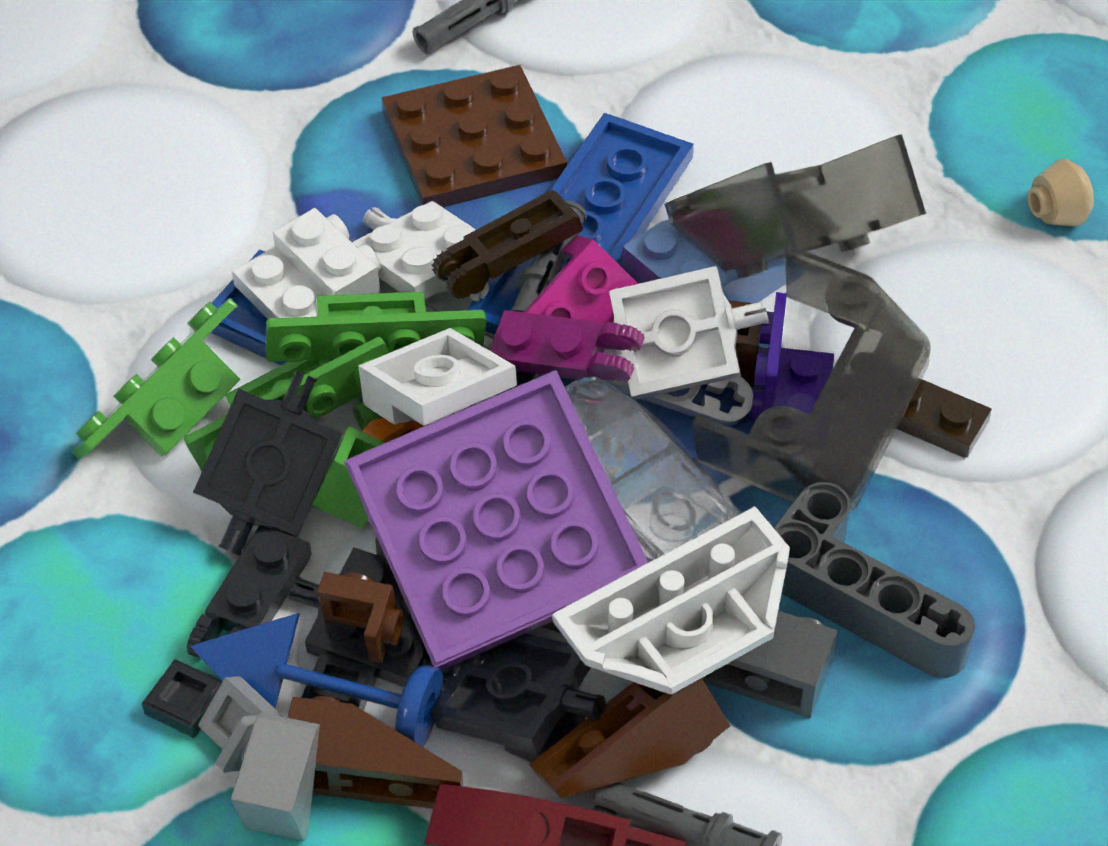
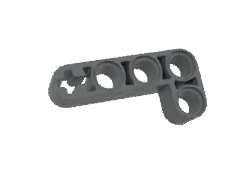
[774,482,975,678]

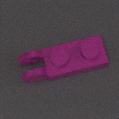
[489,310,645,382]

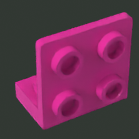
[523,235,638,389]

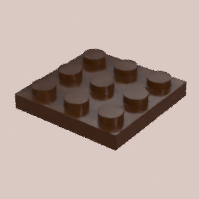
[381,65,567,207]

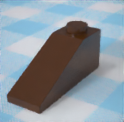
[529,678,730,798]
[287,696,463,809]

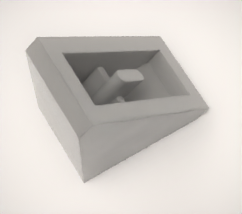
[231,712,320,841]

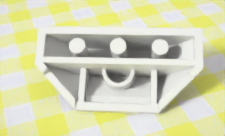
[552,506,790,695]

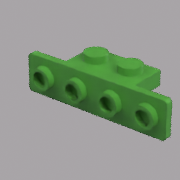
[266,292,487,362]
[71,298,241,460]
[184,337,389,471]

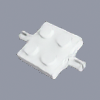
[352,201,489,301]
[603,266,769,400]

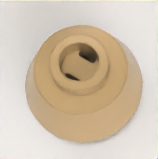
[1027,159,1094,227]

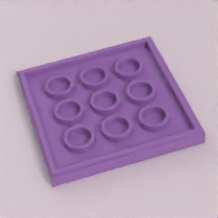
[344,370,648,671]

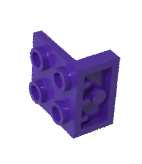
[750,292,834,450]

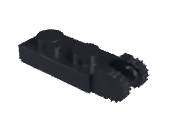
[186,526,312,658]

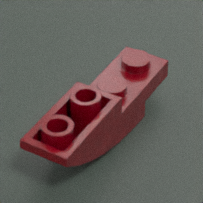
[423,784,686,846]

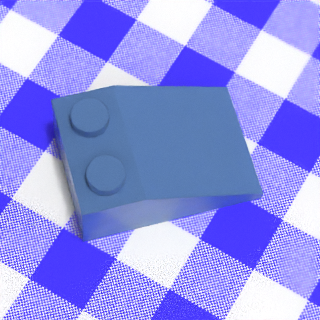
[622,207,806,303]

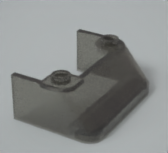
[664,134,926,279]
[692,245,931,513]

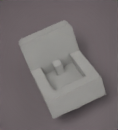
[198,676,284,773]

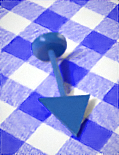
[190,613,443,747]

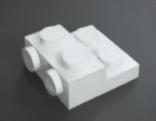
[232,208,381,319]
[358,328,517,426]

